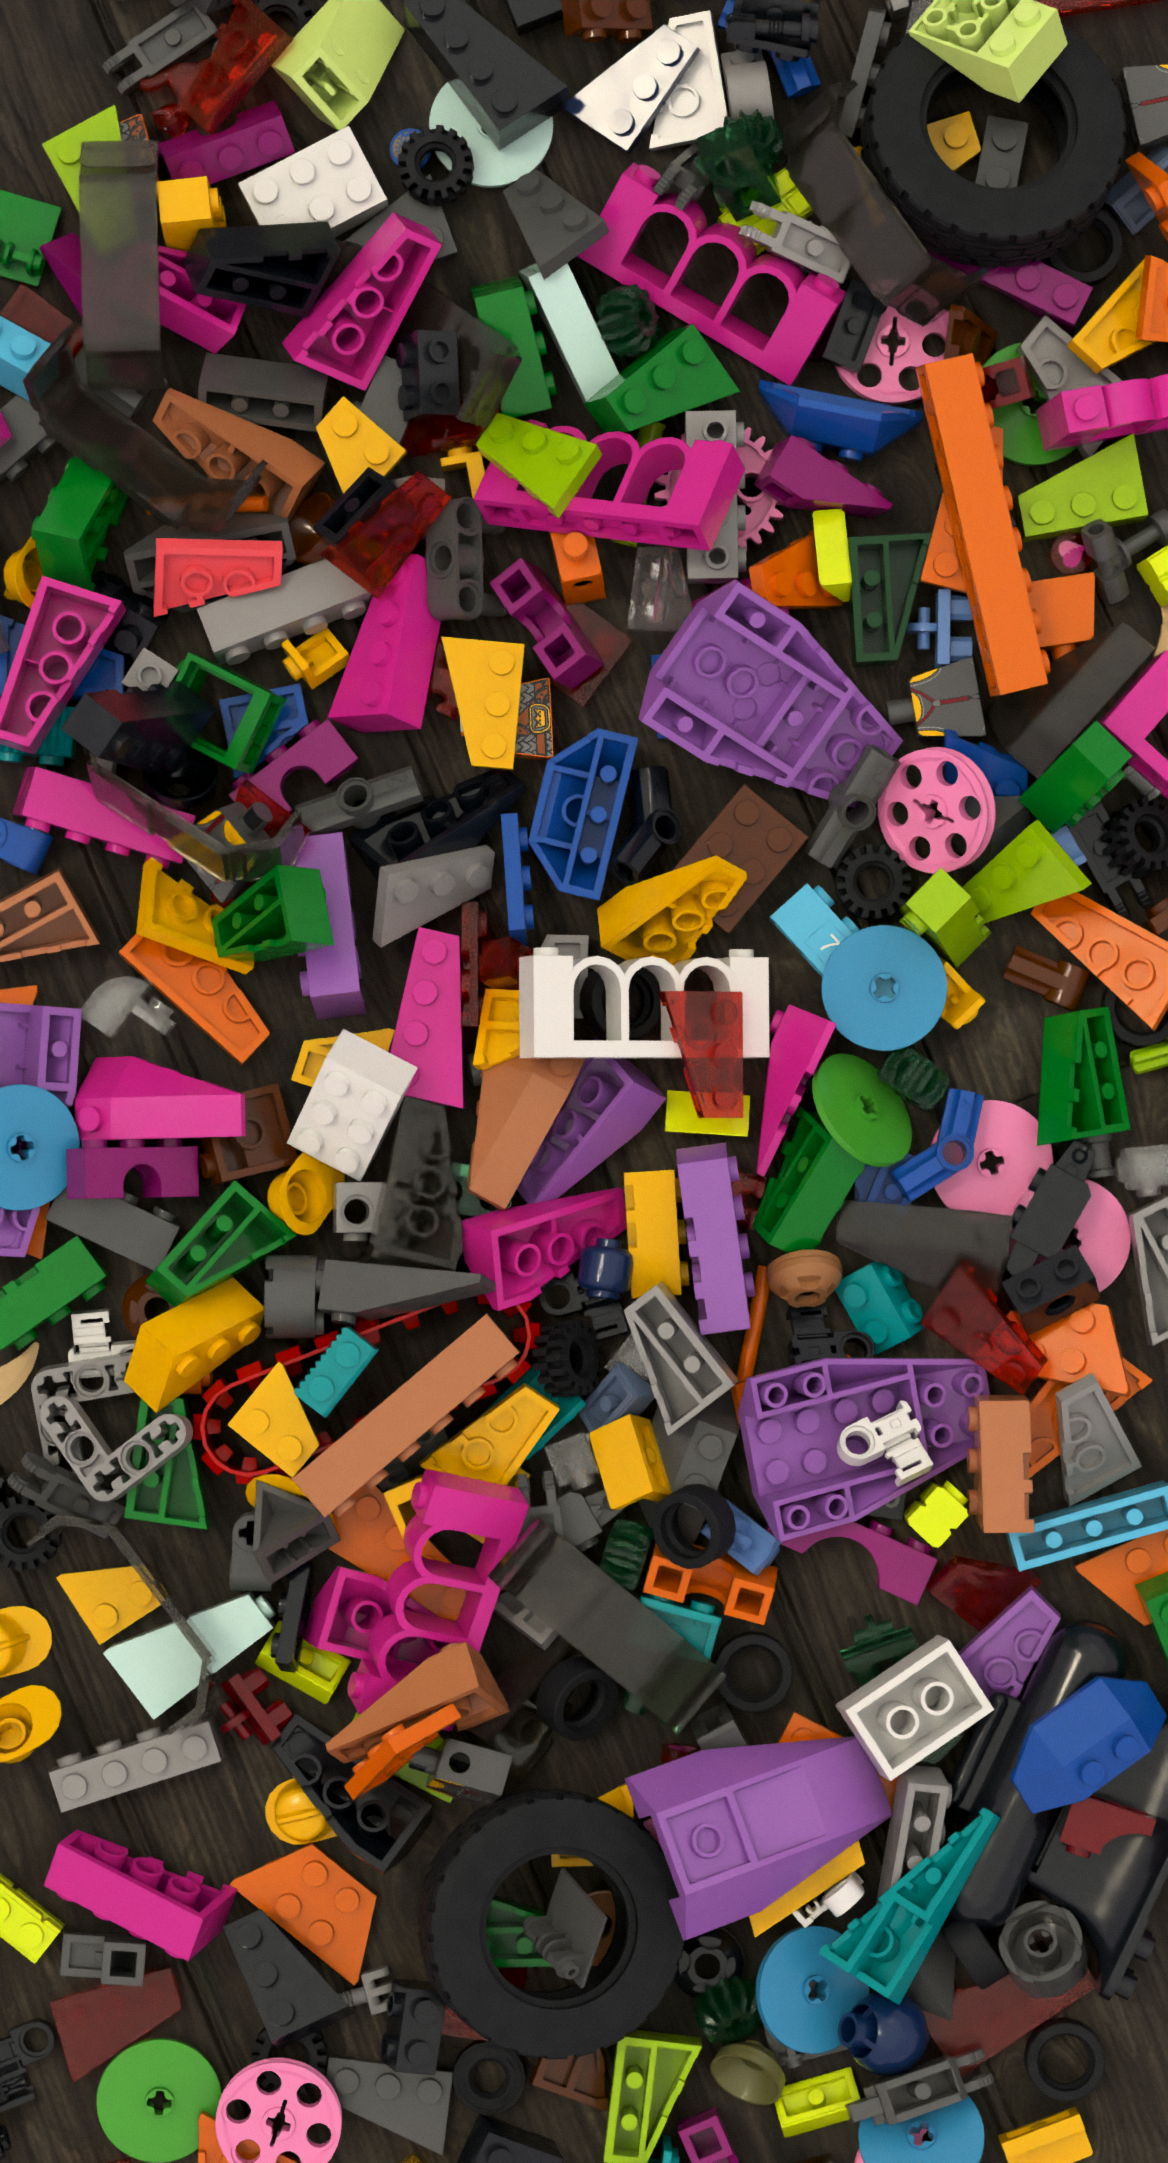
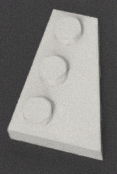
[649,10,732,152]

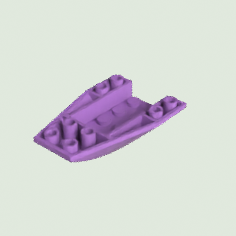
[738,1358,990,1542]
[625,1736,893,1941]

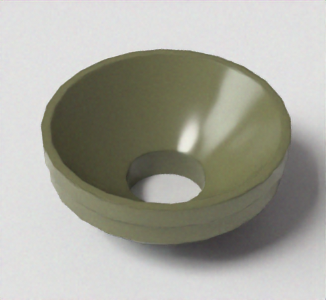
[710,2040,786,2105]

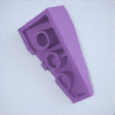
[516,1037,667,1204]

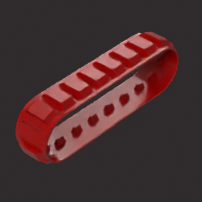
[193,1294,540,1484]

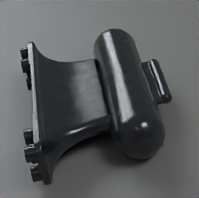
[947,1619,1168,2000]

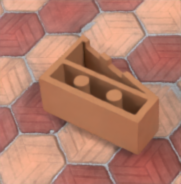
[0,867,101,962]
[967,1395,1034,1533]

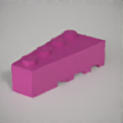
[327,554,441,733]
[44,1829,238,1961]

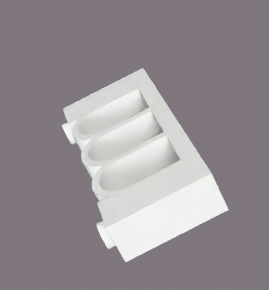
[519,947,770,1059]

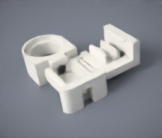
[68,1308,136,1383]
[836,1400,933,1487]
[792,1871,865,1928]

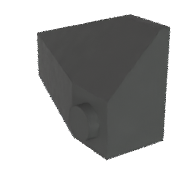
[317,1259,496,1326]

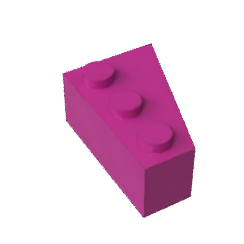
[106,241,246,354]

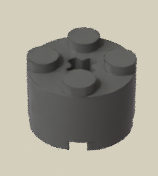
[264,1255,327,1339]
[998,1901,1088,1999]

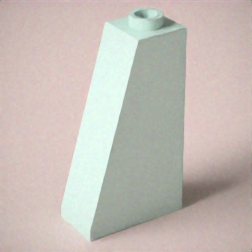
[519,263,619,410]
[103,1591,276,1720]

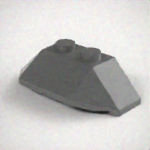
[124,512,296,613]
[638,1389,740,1544]

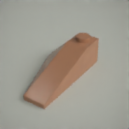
[152,388,326,522]
[467,1056,585,1211]
[325,1642,510,1764]

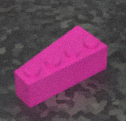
[282,212,442,391]
[0,576,127,755]
[12,767,196,869]
[390,927,465,1109]

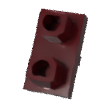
[218,1667,293,1745]

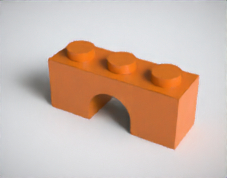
[643,1542,778,1625]

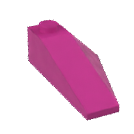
[755,1004,836,1177]
[75,1056,246,1141]
[460,1187,627,1311]

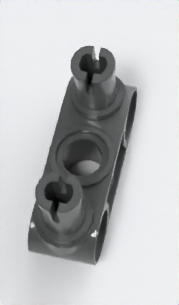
[425,497,507,622]

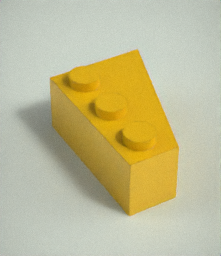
[156,176,227,253]

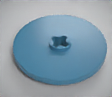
[821,925,947,1051]
[0,1084,80,1211]
[756,1926,869,2054]
[858,2095,985,2163]

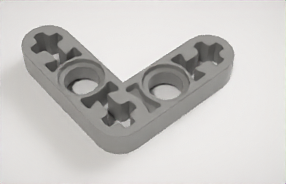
[31,1352,135,1474]
[40,1396,193,1501]

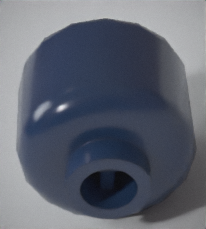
[577,1238,633,1300]

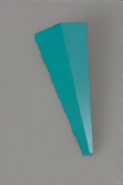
[818,1807,1000,2005]

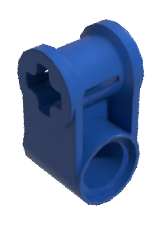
[0,817,54,875]

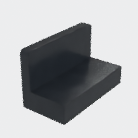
[809,279,888,373]

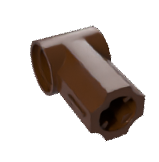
[1002,945,1092,1012]

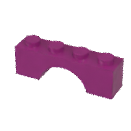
[922,250,1093,333]
[765,1519,938,1605]

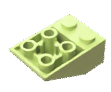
[270,0,405,131]
[908,0,1068,103]

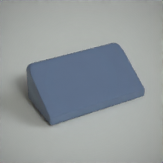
[1103,145,1168,236]
[578,1362,654,1433]

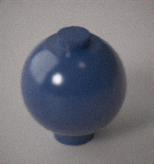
[838,1992,930,2076]

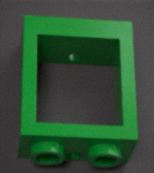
[174,652,287,774]

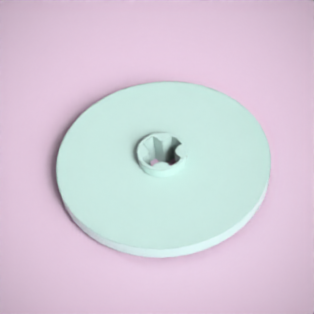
[429,82,553,188]

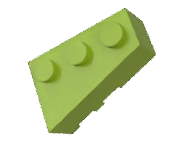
[1014,433,1149,543]
[898,868,991,969]
[603,2030,702,2163]

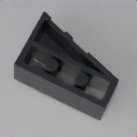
[223,1909,355,2049]

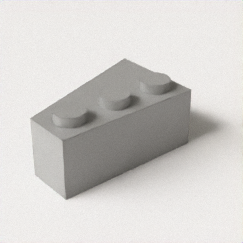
[1127,1195,1168,1346]
[624,1280,739,1436]

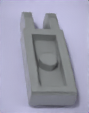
[739,201,859,284]

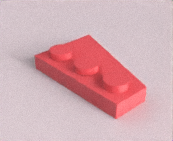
[153,538,283,617]

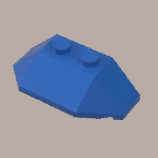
[757,380,923,463]
[528,728,638,901]
[1010,1676,1167,1814]

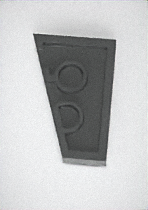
[837,4,892,137]
[502,169,609,280]
[326,2054,453,2156]

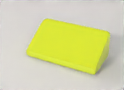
[812,508,852,602]
[665,1090,750,1137]
[255,1620,351,1704]
[775,2067,860,2138]

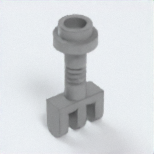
[338,1965,393,2015]

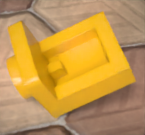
[440,447,486,499]
[281,628,350,690]
[940,957,985,1030]

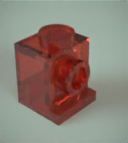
[480,936,533,990]

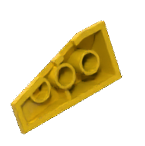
[597,855,747,965]

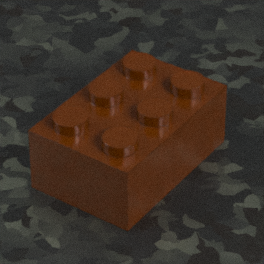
[672,784,808,936]

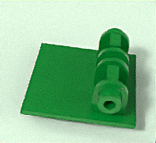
[0,190,62,287]

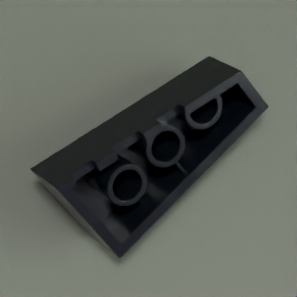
[403,0,568,151]
[61,681,216,777]

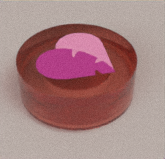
[1049,532,1091,576]
[660,1743,701,1764]

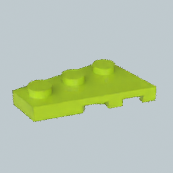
[42,105,139,256]
[476,413,602,519]
[962,819,1092,923]

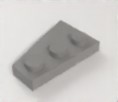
[1016,315,1122,459]
[372,845,495,948]
[1055,1373,1142,1507]

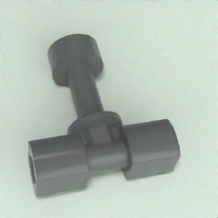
[1080,509,1168,604]

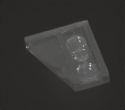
[627,547,693,633]

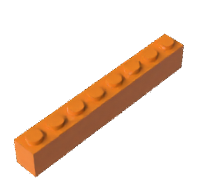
[915,353,1050,697]

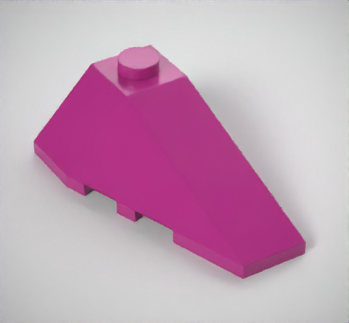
[304,1566,482,1668]

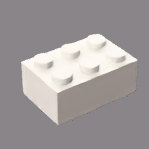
[238,126,389,237]
[287,1029,418,1182]
[835,1635,994,1781]

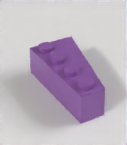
[287,832,367,1020]
[676,1143,756,1335]

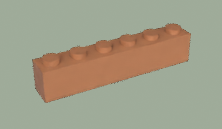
[292,1314,520,1518]

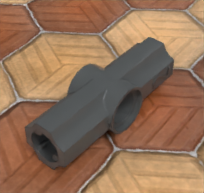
[804,744,900,868]
[295,765,424,837]

